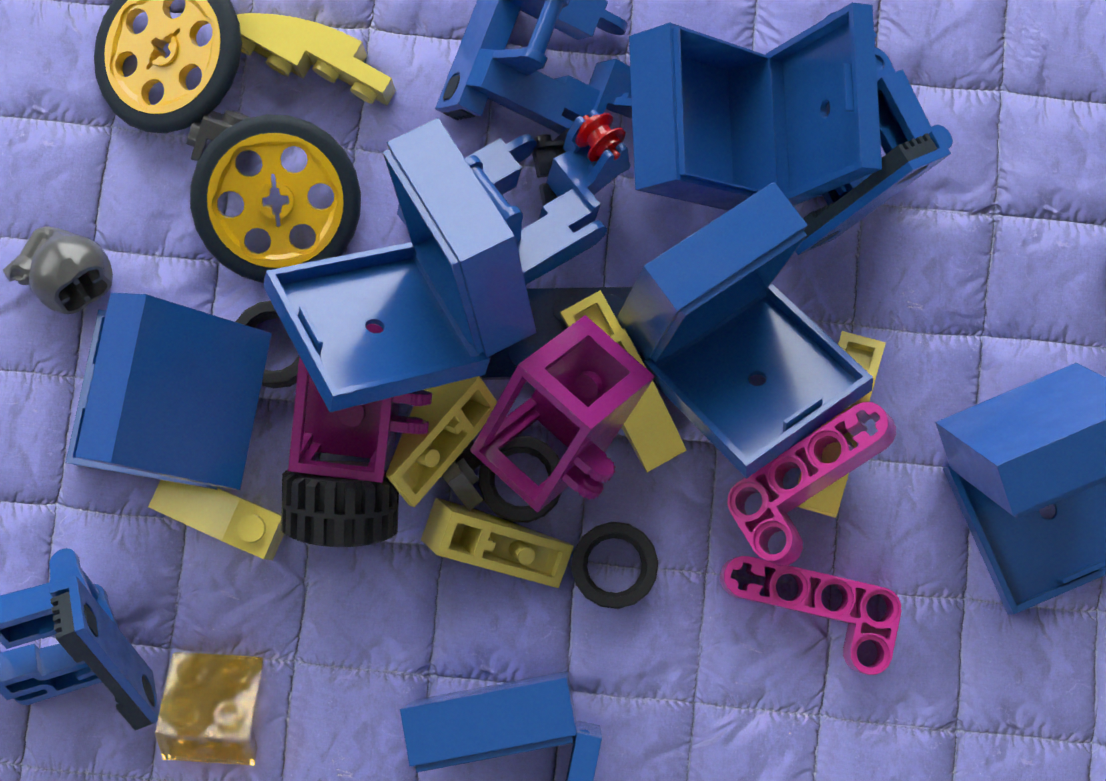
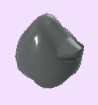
[3,226,113,314]

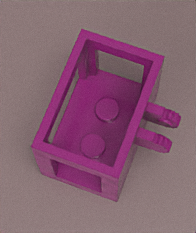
[470,315,655,513]
[288,324,432,483]

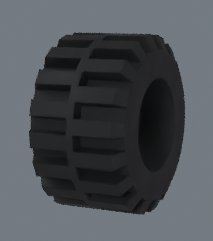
[281,461,399,547]

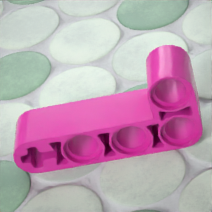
[727,402,896,566]
[720,556,901,675]

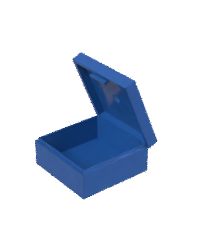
[629,2,882,211]
[263,118,537,412]
[617,182,873,479]
[65,293,272,490]
[935,363,1106,615]
[400,671,602,781]

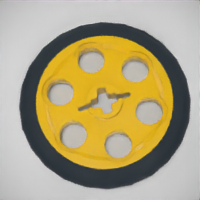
[94,0,242,133]
[190,114,361,283]

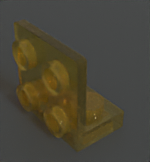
[155,652,264,765]

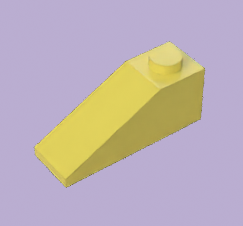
[386,376,497,508]
[148,480,284,560]
[421,498,574,588]

